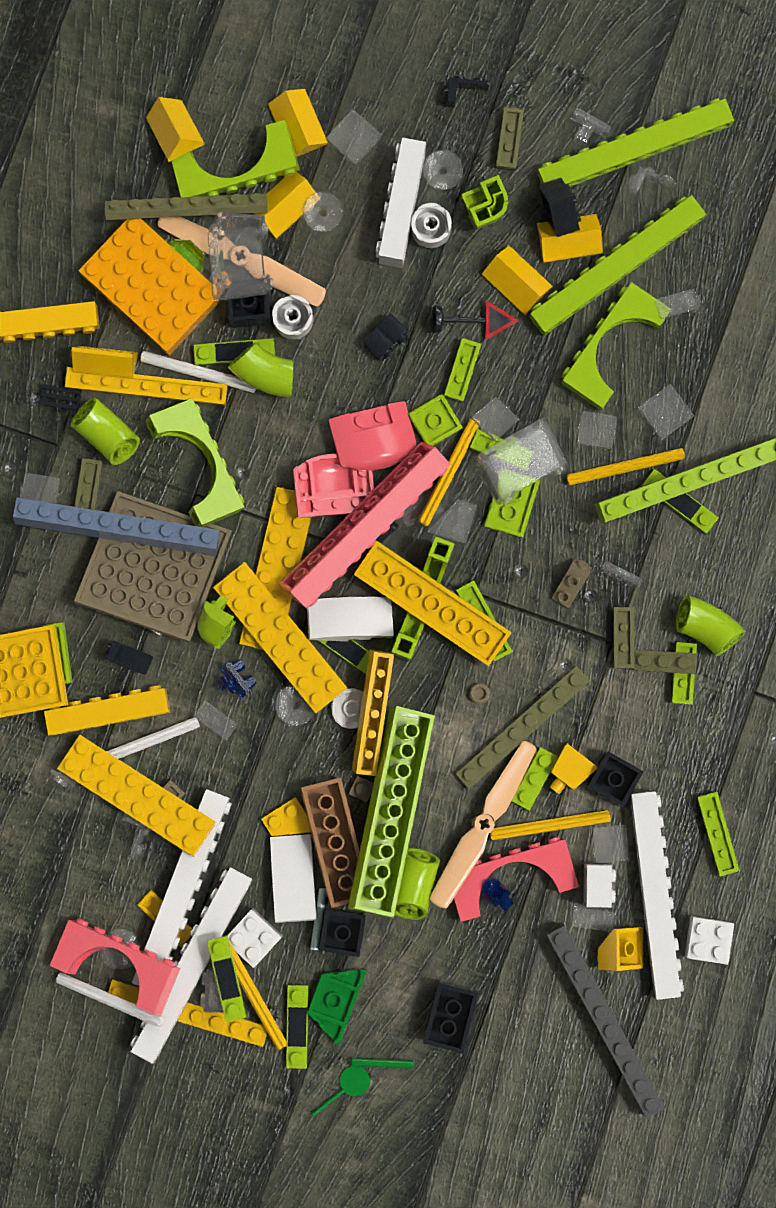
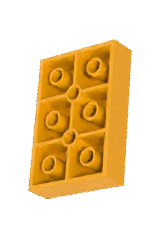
[79,218,224,356]

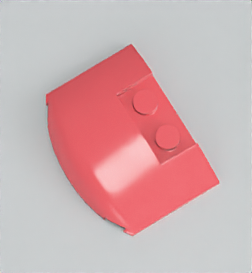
[328,401,417,471]
[292,454,374,518]

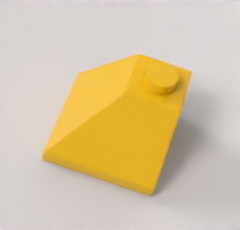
[597,927,643,971]

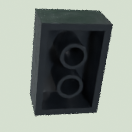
[423,981,479,1054]

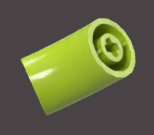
[228,342,293,398]
[71,397,140,465]
[676,595,746,656]
[394,848,440,920]

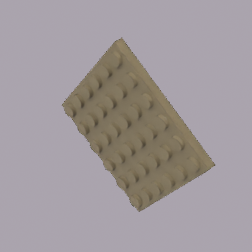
[74,491,232,643]

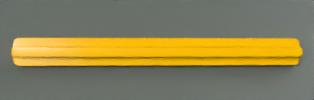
[419,418,480,526]
[567,448,685,485]
[490,810,611,840]
[229,941,287,1050]

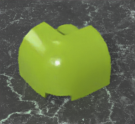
[461,175,508,230]
[197,595,236,649]

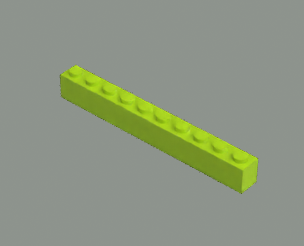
[537,99,734,187]
[530,195,706,336]
[594,438,776,523]

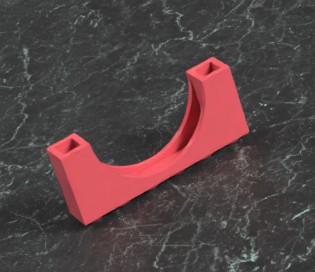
[454,836,579,922]
[50,918,181,1015]

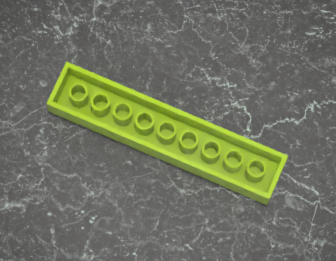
[348,706,435,918]

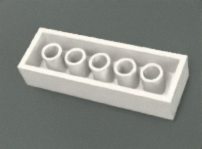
[376,138,426,269]

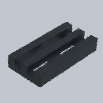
[38,384,82,411]

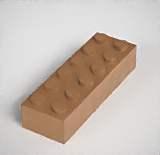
[300,778,360,908]

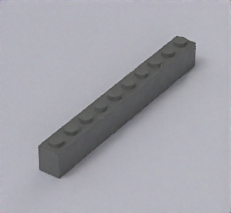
[546,924,665,1119]

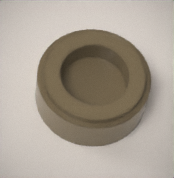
[470,683,490,704]

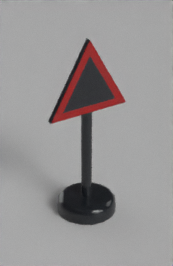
[432,300,519,340]

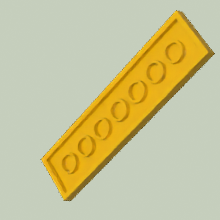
[239,487,311,650]
[354,541,512,666]
[213,562,347,714]
[57,735,216,857]

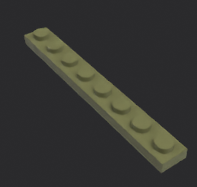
[105,193,268,220]
[456,666,590,789]

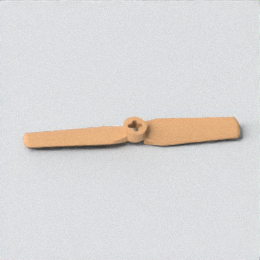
[157,217,326,306]
[430,741,537,908]

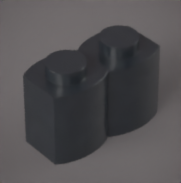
[363,313,408,361]

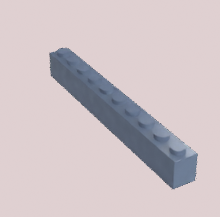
[13,498,220,556]

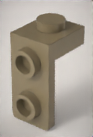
[552,558,592,608]

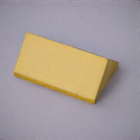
[268,89,328,157]
[146,97,205,162]
[252,172,320,239]
[537,214,603,263]
[482,246,553,315]
[72,346,138,377]

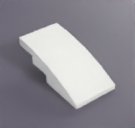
[307,597,394,642]
[270,834,316,923]

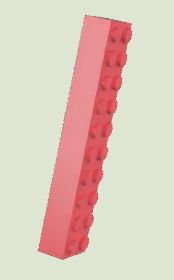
[280,441,450,609]

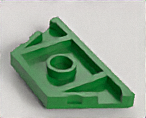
[308,969,367,1045]

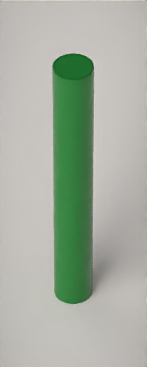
[352,1058,414,1069]

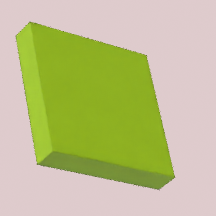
[408,393,463,446]

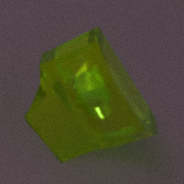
[168,239,205,272]

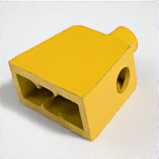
[550,743,598,794]

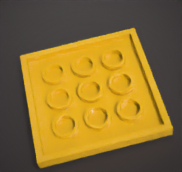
[0,625,68,718]

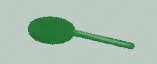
[312,1066,370,1116]

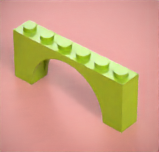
[172,120,300,198]
[561,282,672,411]
[145,399,244,527]
[392,536,455,661]

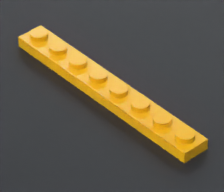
[65,367,228,406]
[108,979,268,1047]

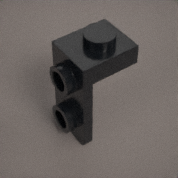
[444,76,489,108]
[105,640,153,675]

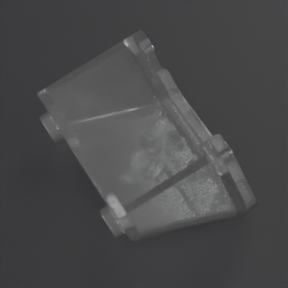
[208,212,273,301]
[473,418,568,505]

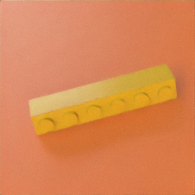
[0,301,100,343]
[352,650,394,776]
[44,685,171,736]

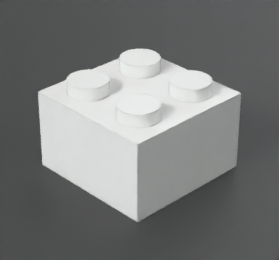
[583,864,616,907]
[228,908,283,968]
[684,916,734,965]

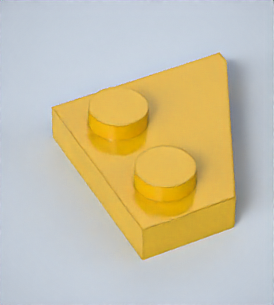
[261,797,310,836]

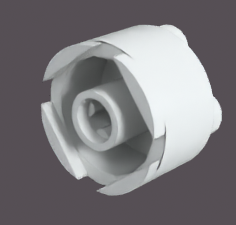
[411,203,452,248]
[272,295,313,339]

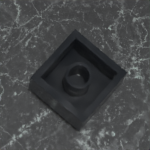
[539,178,581,237]
[227,279,273,328]
[586,751,644,807]
[319,908,366,957]

